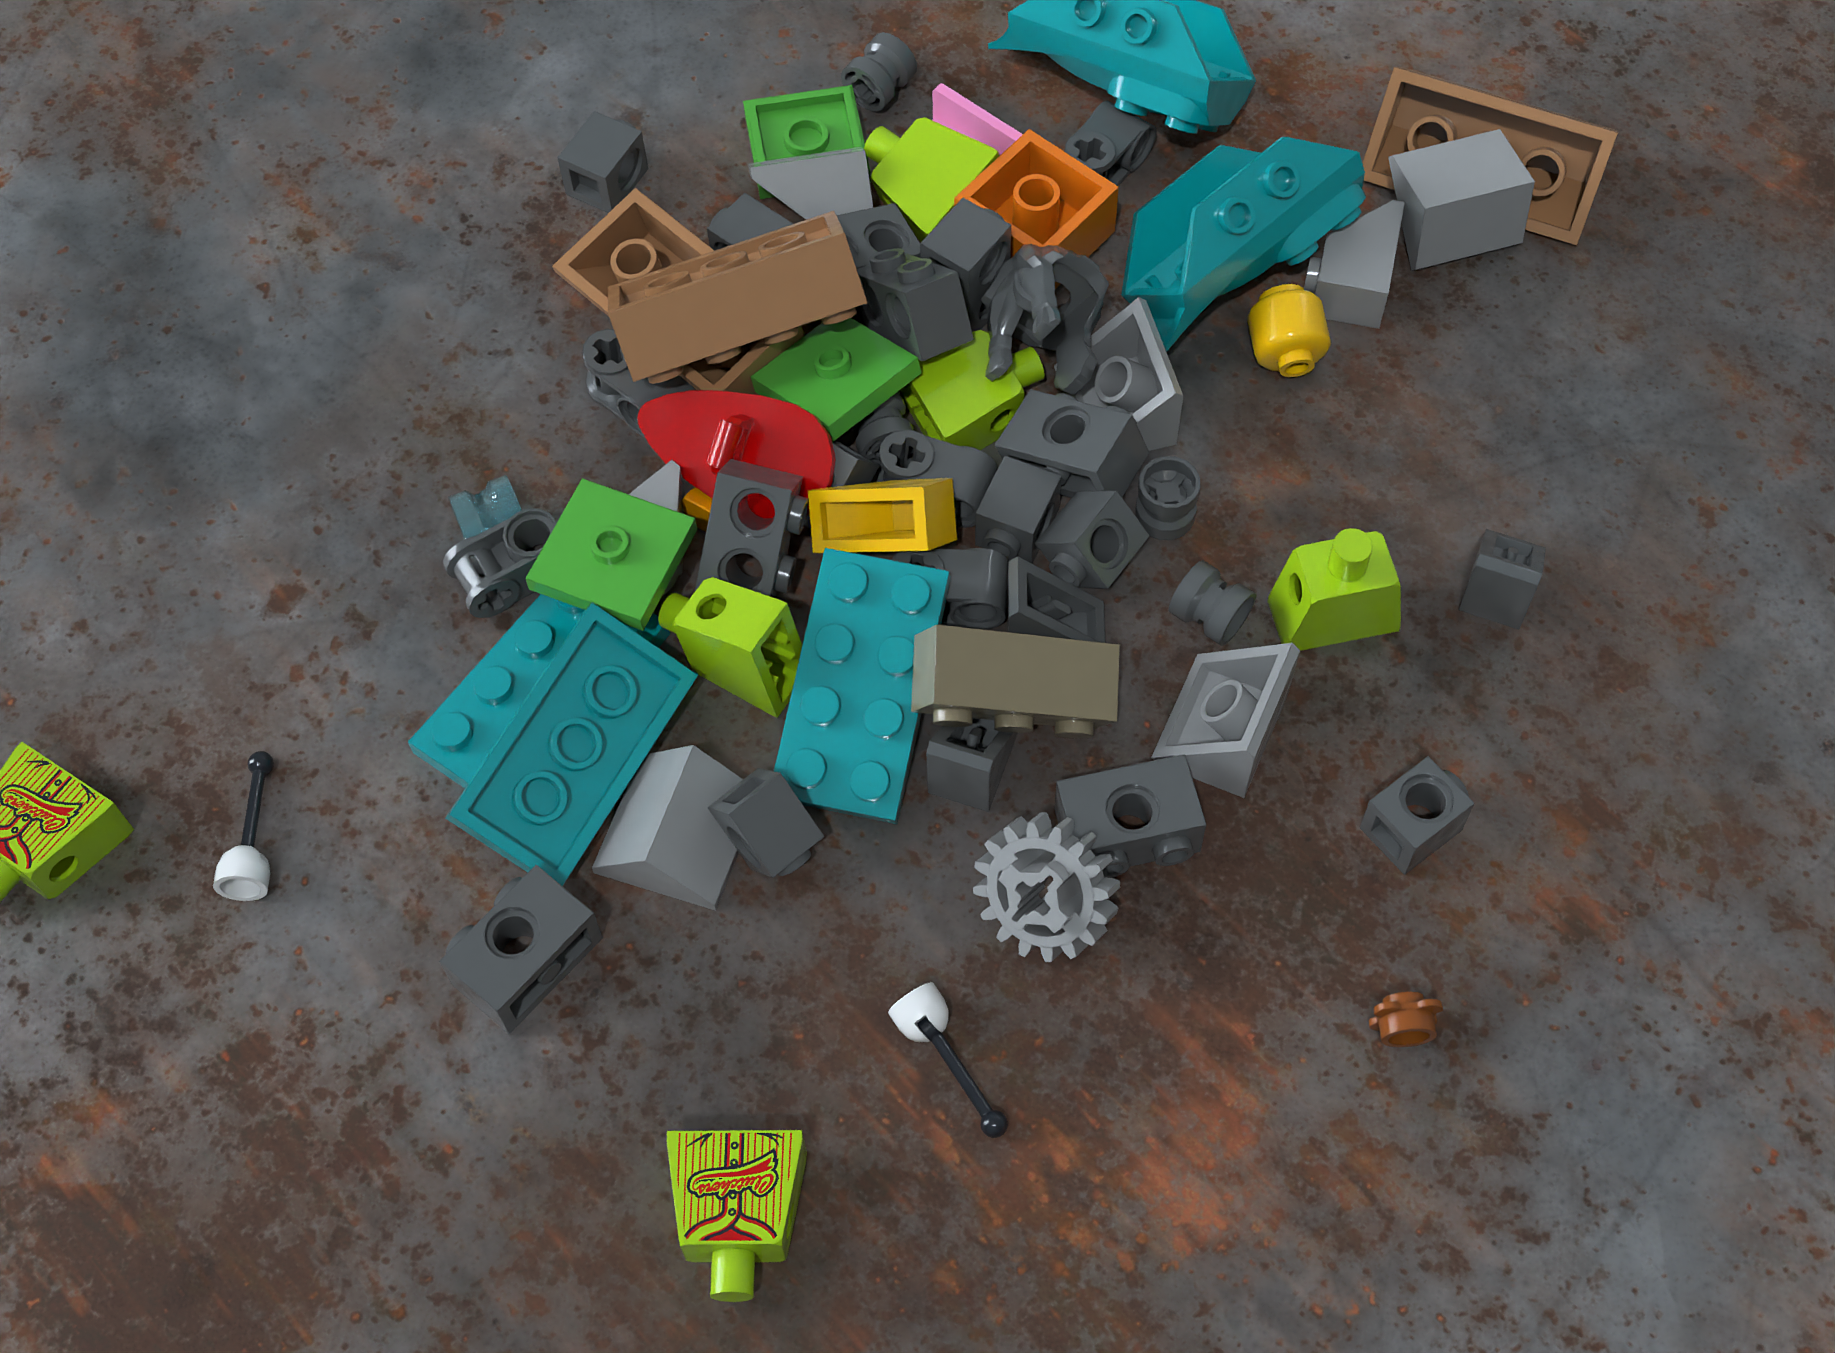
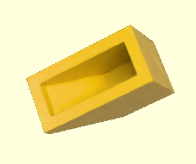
[808,478,957,553]

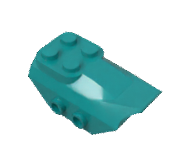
[988,0,1256,134]
[1121,137,1366,352]

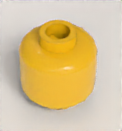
[1247,284,1331,377]

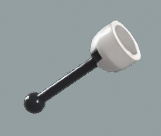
[213,751,274,901]
[888,982,1008,1138]

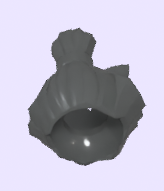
[981,244,1109,395]

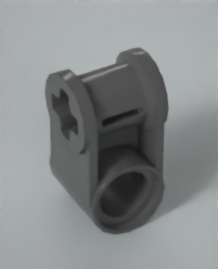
[1064,100,1157,186]
[582,329,694,437]
[877,429,998,528]
[443,508,557,618]
[891,548,1009,630]

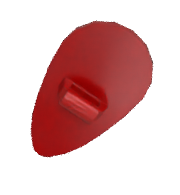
[637,390,836,518]

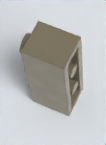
[911,625,1120,738]

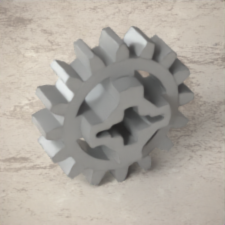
[973,812,1120,962]

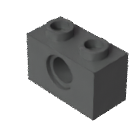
[995,389,1149,498]
[1054,754,1206,878]
[439,865,603,1034]

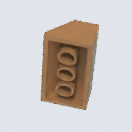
[1363,67,1618,245]
[552,188,805,395]
[608,211,867,384]

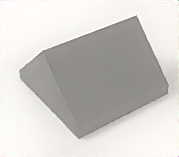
[1388,129,1535,270]
[1054,297,1183,451]
[1151,643,1300,798]
[592,745,743,911]

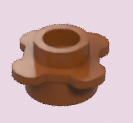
[1368,992,1443,1047]

